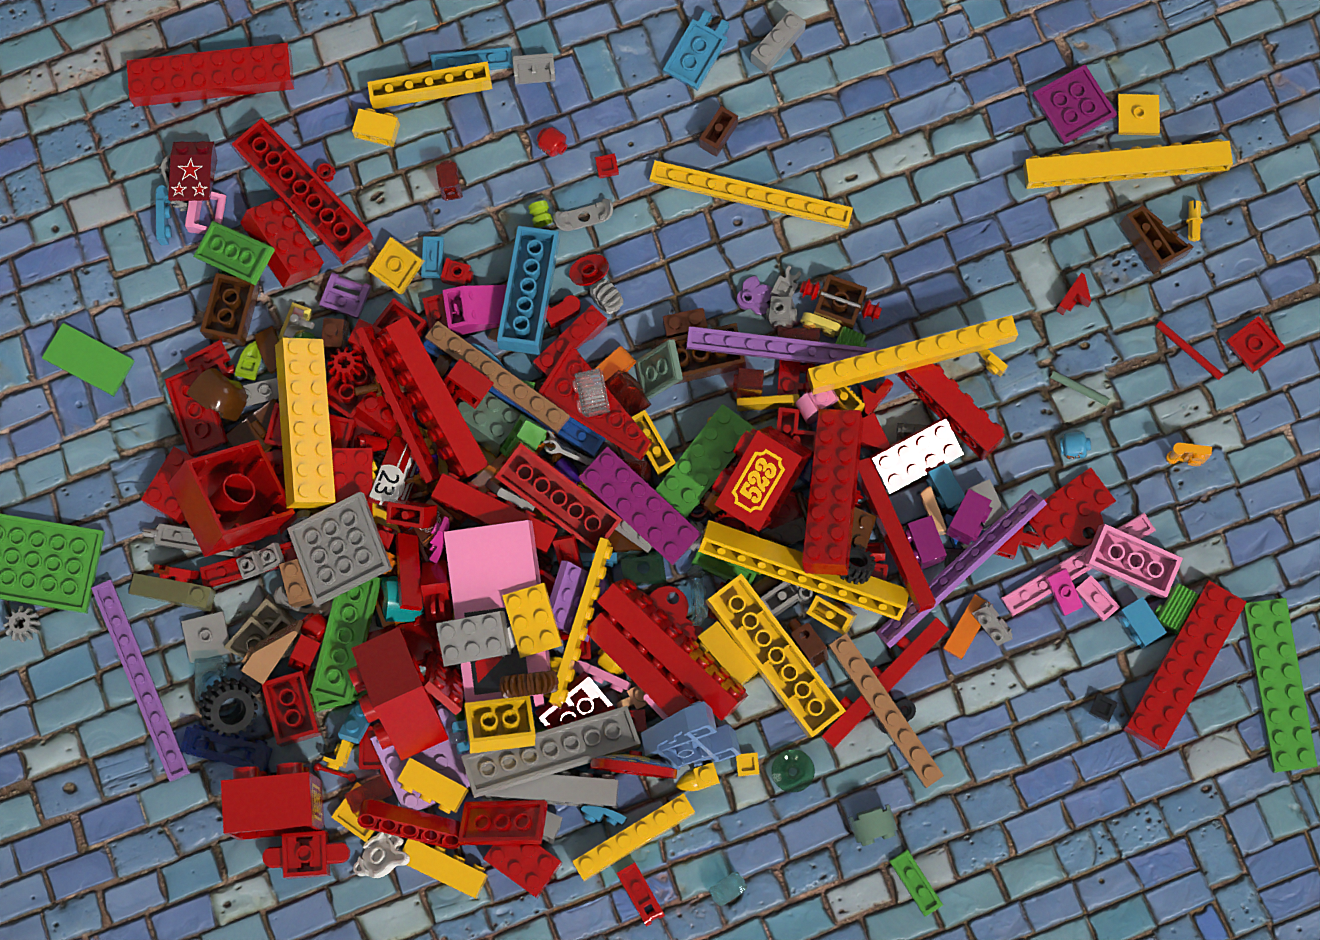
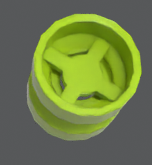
[528,200,553,228]

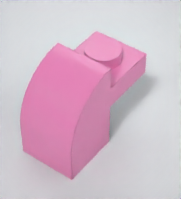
[795,390,839,424]

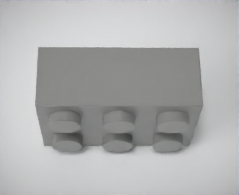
[436,611,512,666]

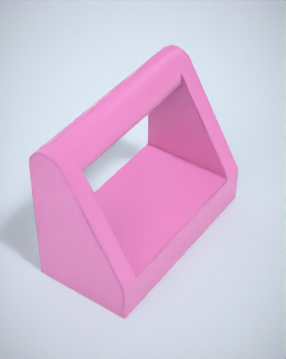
[185,192,226,234]

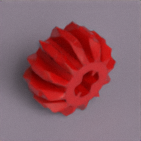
[327,347,364,383]

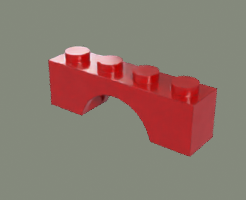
[533,305,607,379]

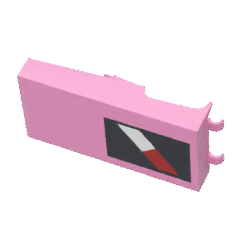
[444,520,551,707]

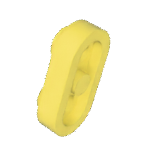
[800,312,842,338]

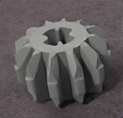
[590,279,624,314]
[3,606,41,643]

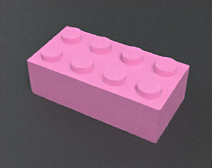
[1083,524,1183,598]

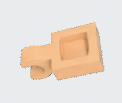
[617,685,649,710]

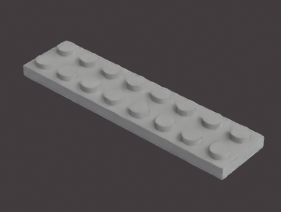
[461,706,641,798]

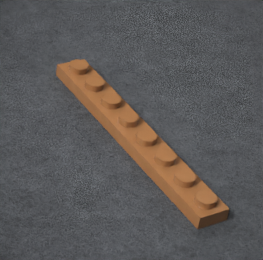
[425,321,570,434]
[828,633,944,788]

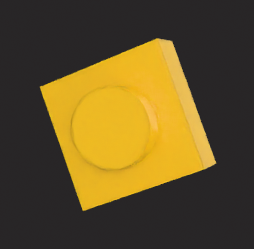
[736,753,759,777]

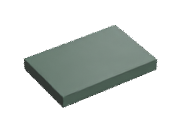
[636,339,683,400]

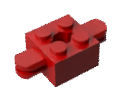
[421,560,454,622]
[262,831,351,879]

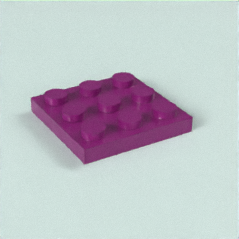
[1032,65,1117,145]

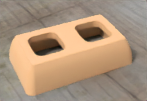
[920,486,947,535]

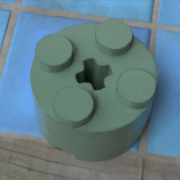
[848,804,898,846]

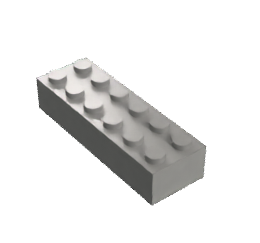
[485,771,619,810]

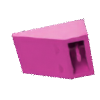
[443,285,507,335]

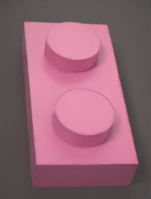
[1076,576,1120,622]

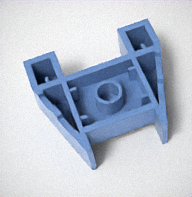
[641,701,741,770]

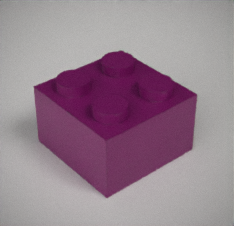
[946,489,993,546]
[904,515,947,570]

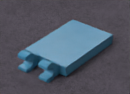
[663,10,730,91]

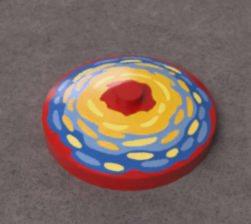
[590,751,677,779]

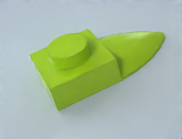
[235,341,262,381]

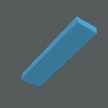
[431,47,513,71]

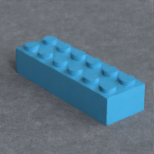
[497,226,560,355]

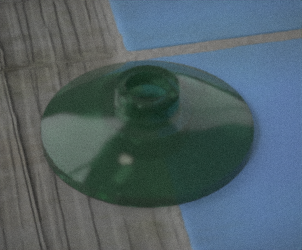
[772,749,815,793]

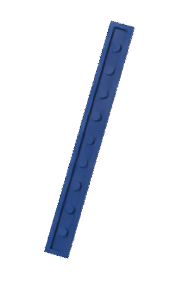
[423,340,606,458]

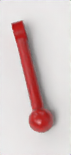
[313,763,357,782]

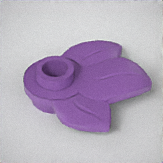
[736,276,773,315]

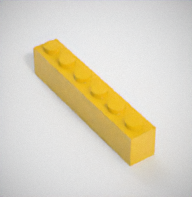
[367,61,493,109]
[572,793,695,882]

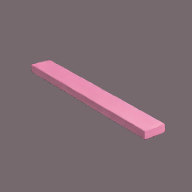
[1001,513,1156,617]

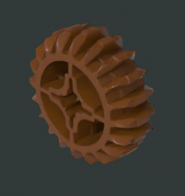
[499,670,559,698]

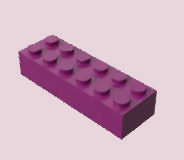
[579,447,702,565]

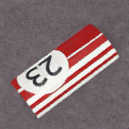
[368,436,418,507]

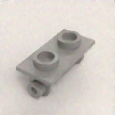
[972,601,1013,646]

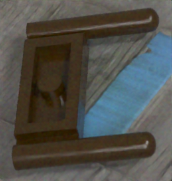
[750,491,808,546]

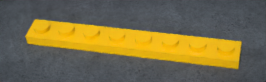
[549,537,613,707]

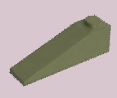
[128,573,216,612]

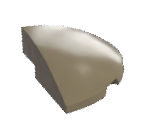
[224,595,303,661]

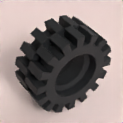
[841,544,876,584]

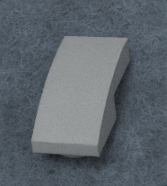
[236,543,285,579]

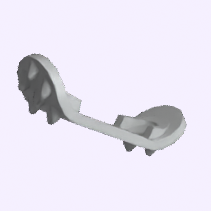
[159,154,188,211]
[553,199,613,231]
[274,585,334,617]

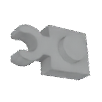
[770,266,801,297]

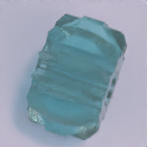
[709,872,747,906]

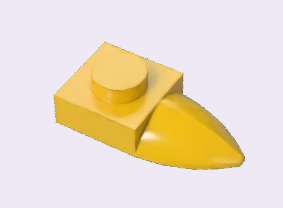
[978,349,1008,377]
[676,762,720,791]

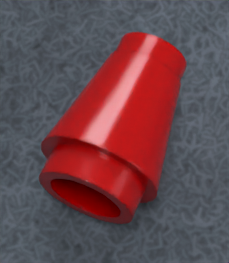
[354,433,387,452]

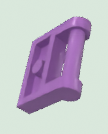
[319,272,372,320]

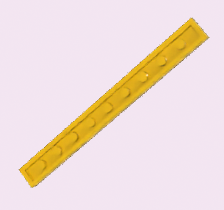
[650,160,853,229]

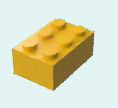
[464,696,536,754]

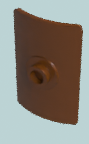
[226,398,278,453]

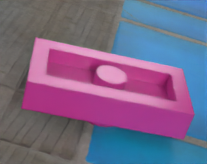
[1045,568,1084,616]

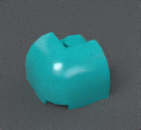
[381,576,425,622]

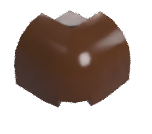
[187,368,247,421]

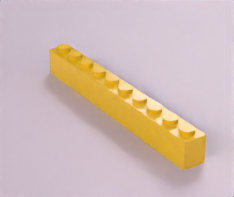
[1023,139,1233,189]
[807,315,1018,395]
[698,520,909,621]

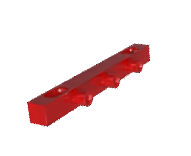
[858,457,936,613]
[821,617,949,750]

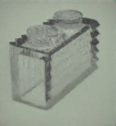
[573,368,610,417]

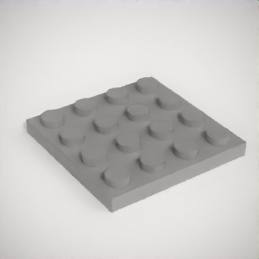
[287,492,392,606]

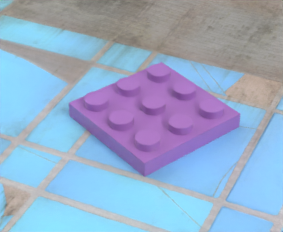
[550,560,607,642]

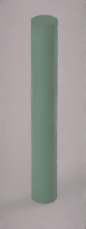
[1050,371,1110,406]

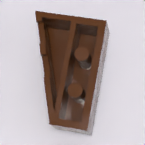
[1119,206,1194,274]

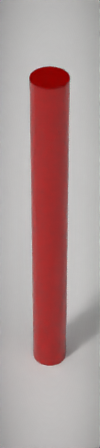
[1155,320,1224,380]

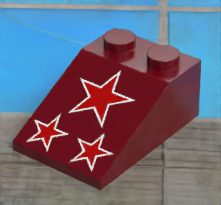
[168,141,217,201]

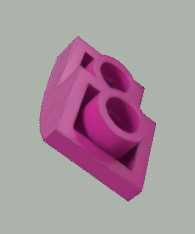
[429,516,449,563]

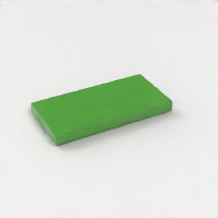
[193,221,275,286]
[42,323,135,397]

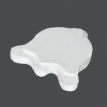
[353,832,410,878]

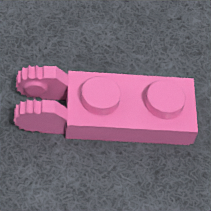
[573,660,631,693]

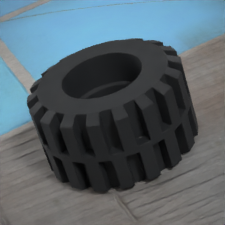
[199,677,258,737]

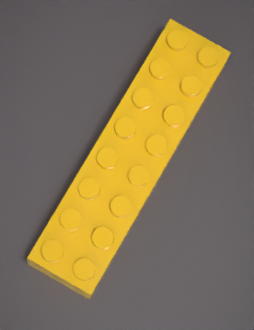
[275,338,336,508]
[705,574,846,738]

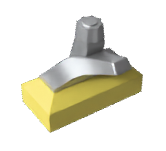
[278,302,315,341]

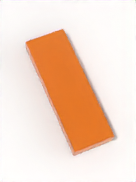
[943,594,993,660]

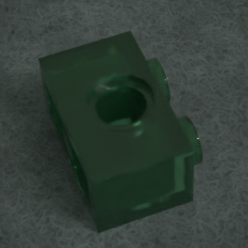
[621,552,666,586]

